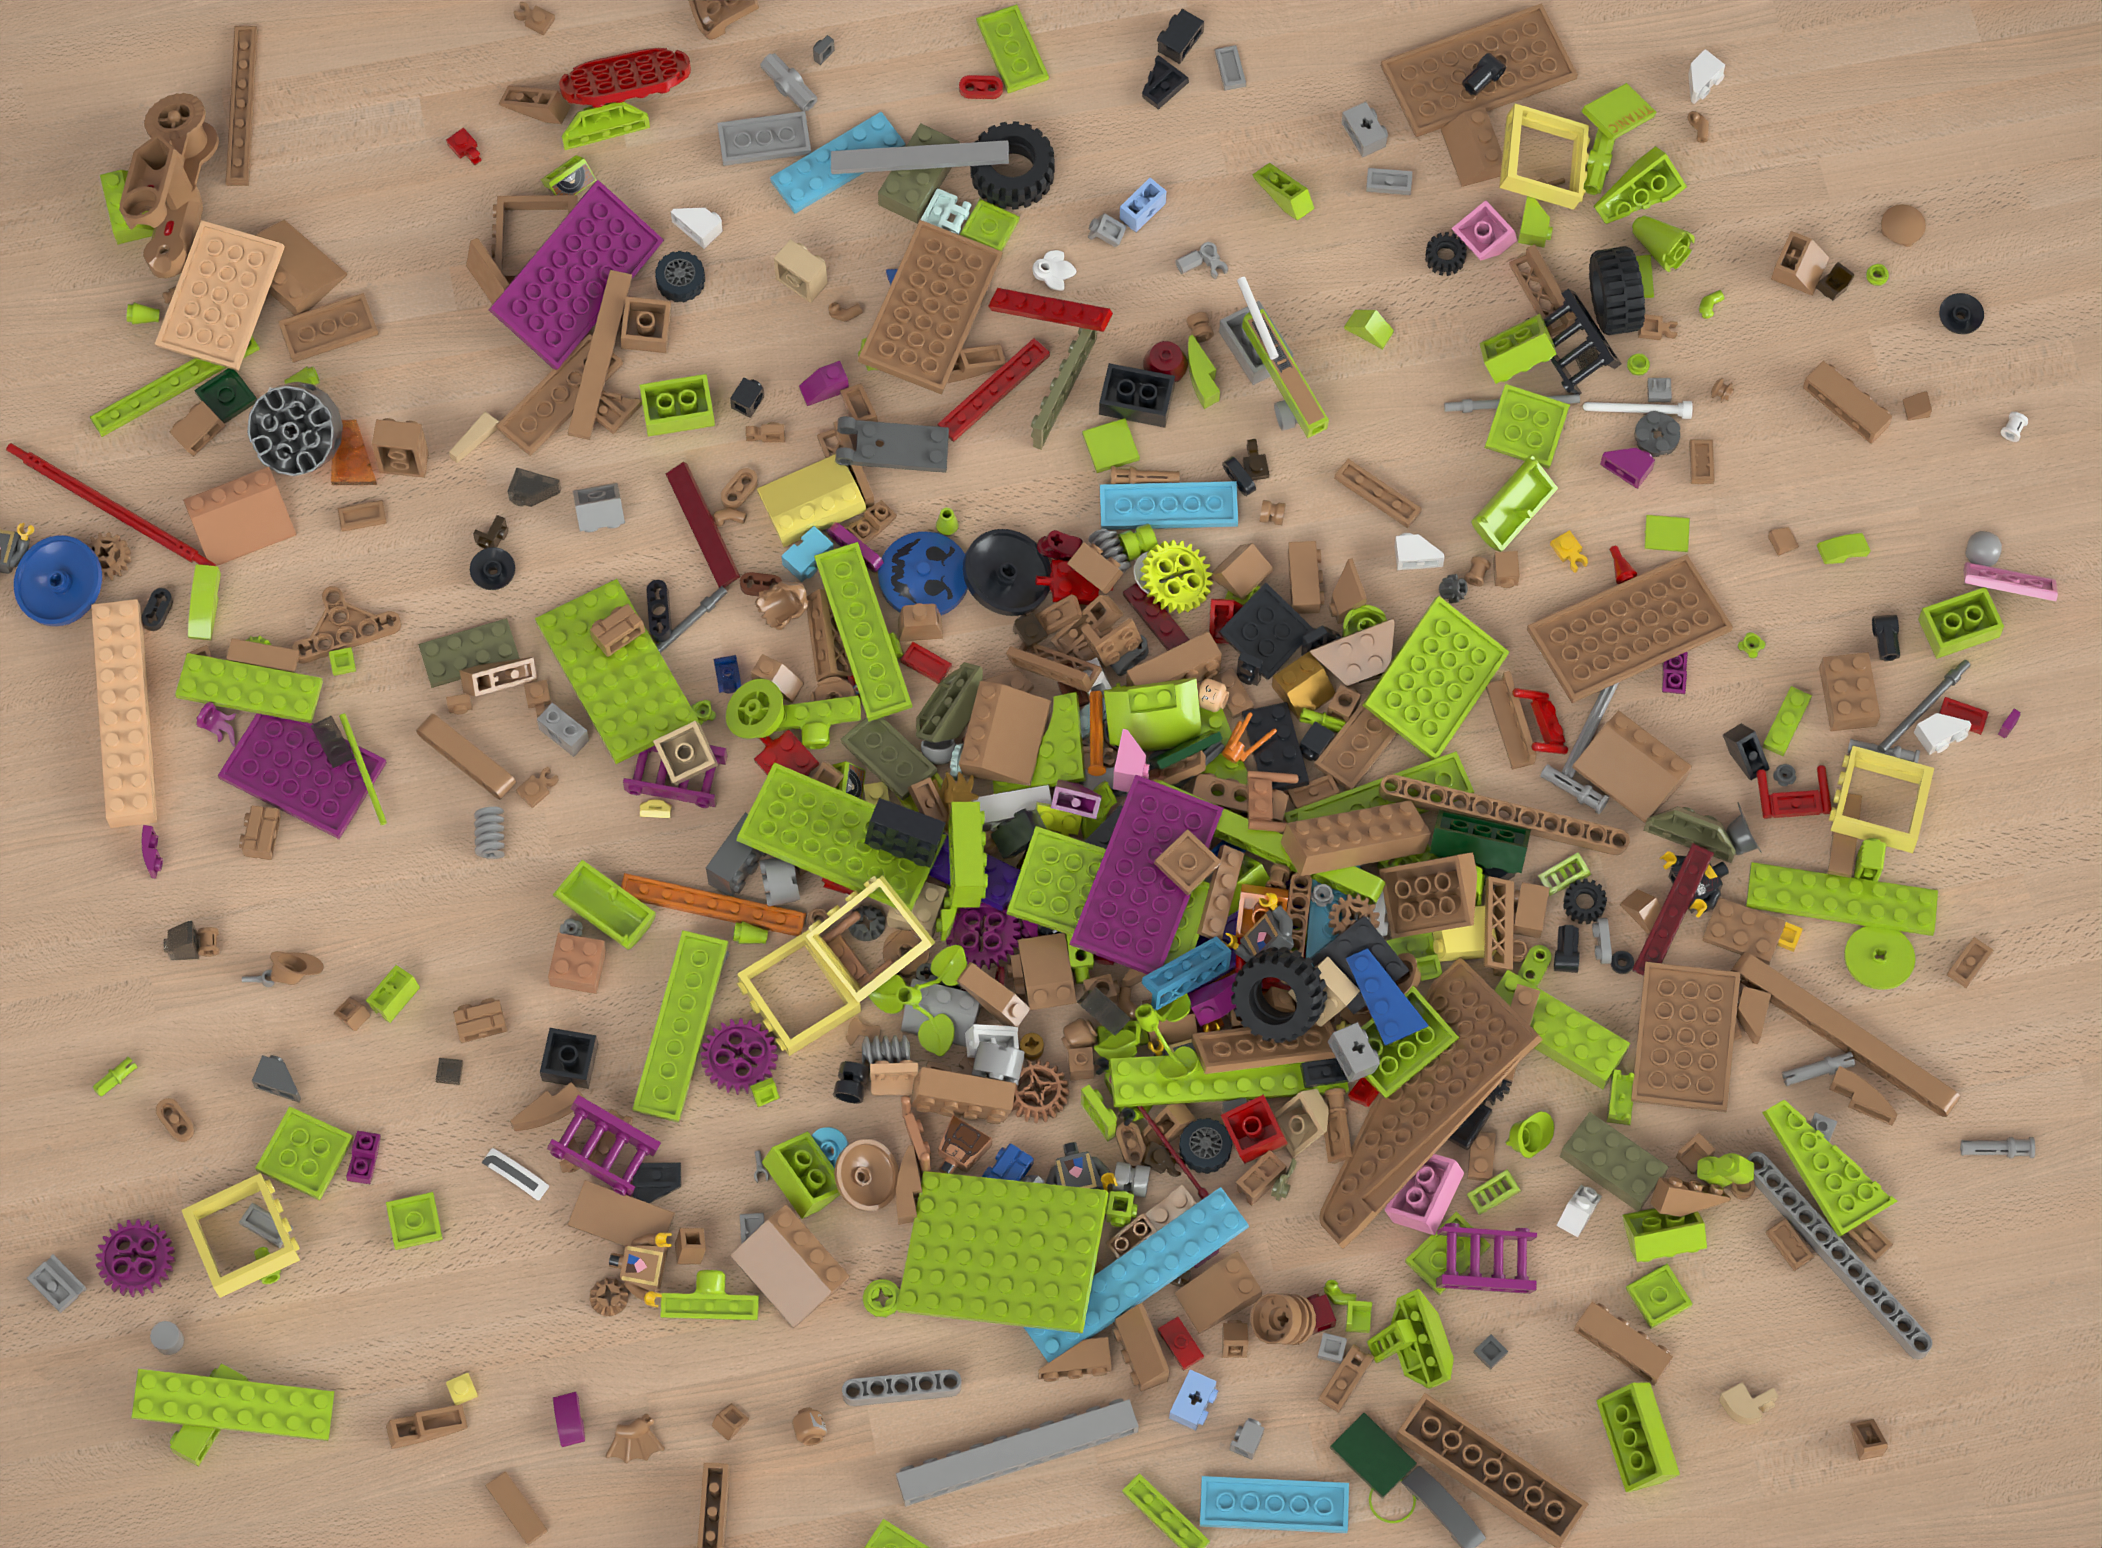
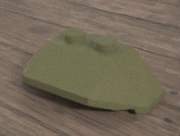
[916,662,983,743]
[1643,806,1736,863]

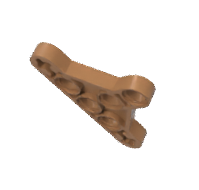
[292,586,401,664]

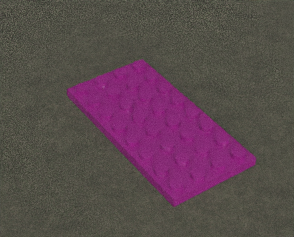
[488,180,664,370]
[1069,775,1224,975]

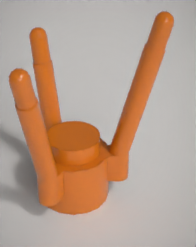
[1221,712,1277,764]

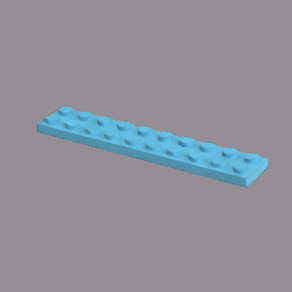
[1024,1187,1249,1363]

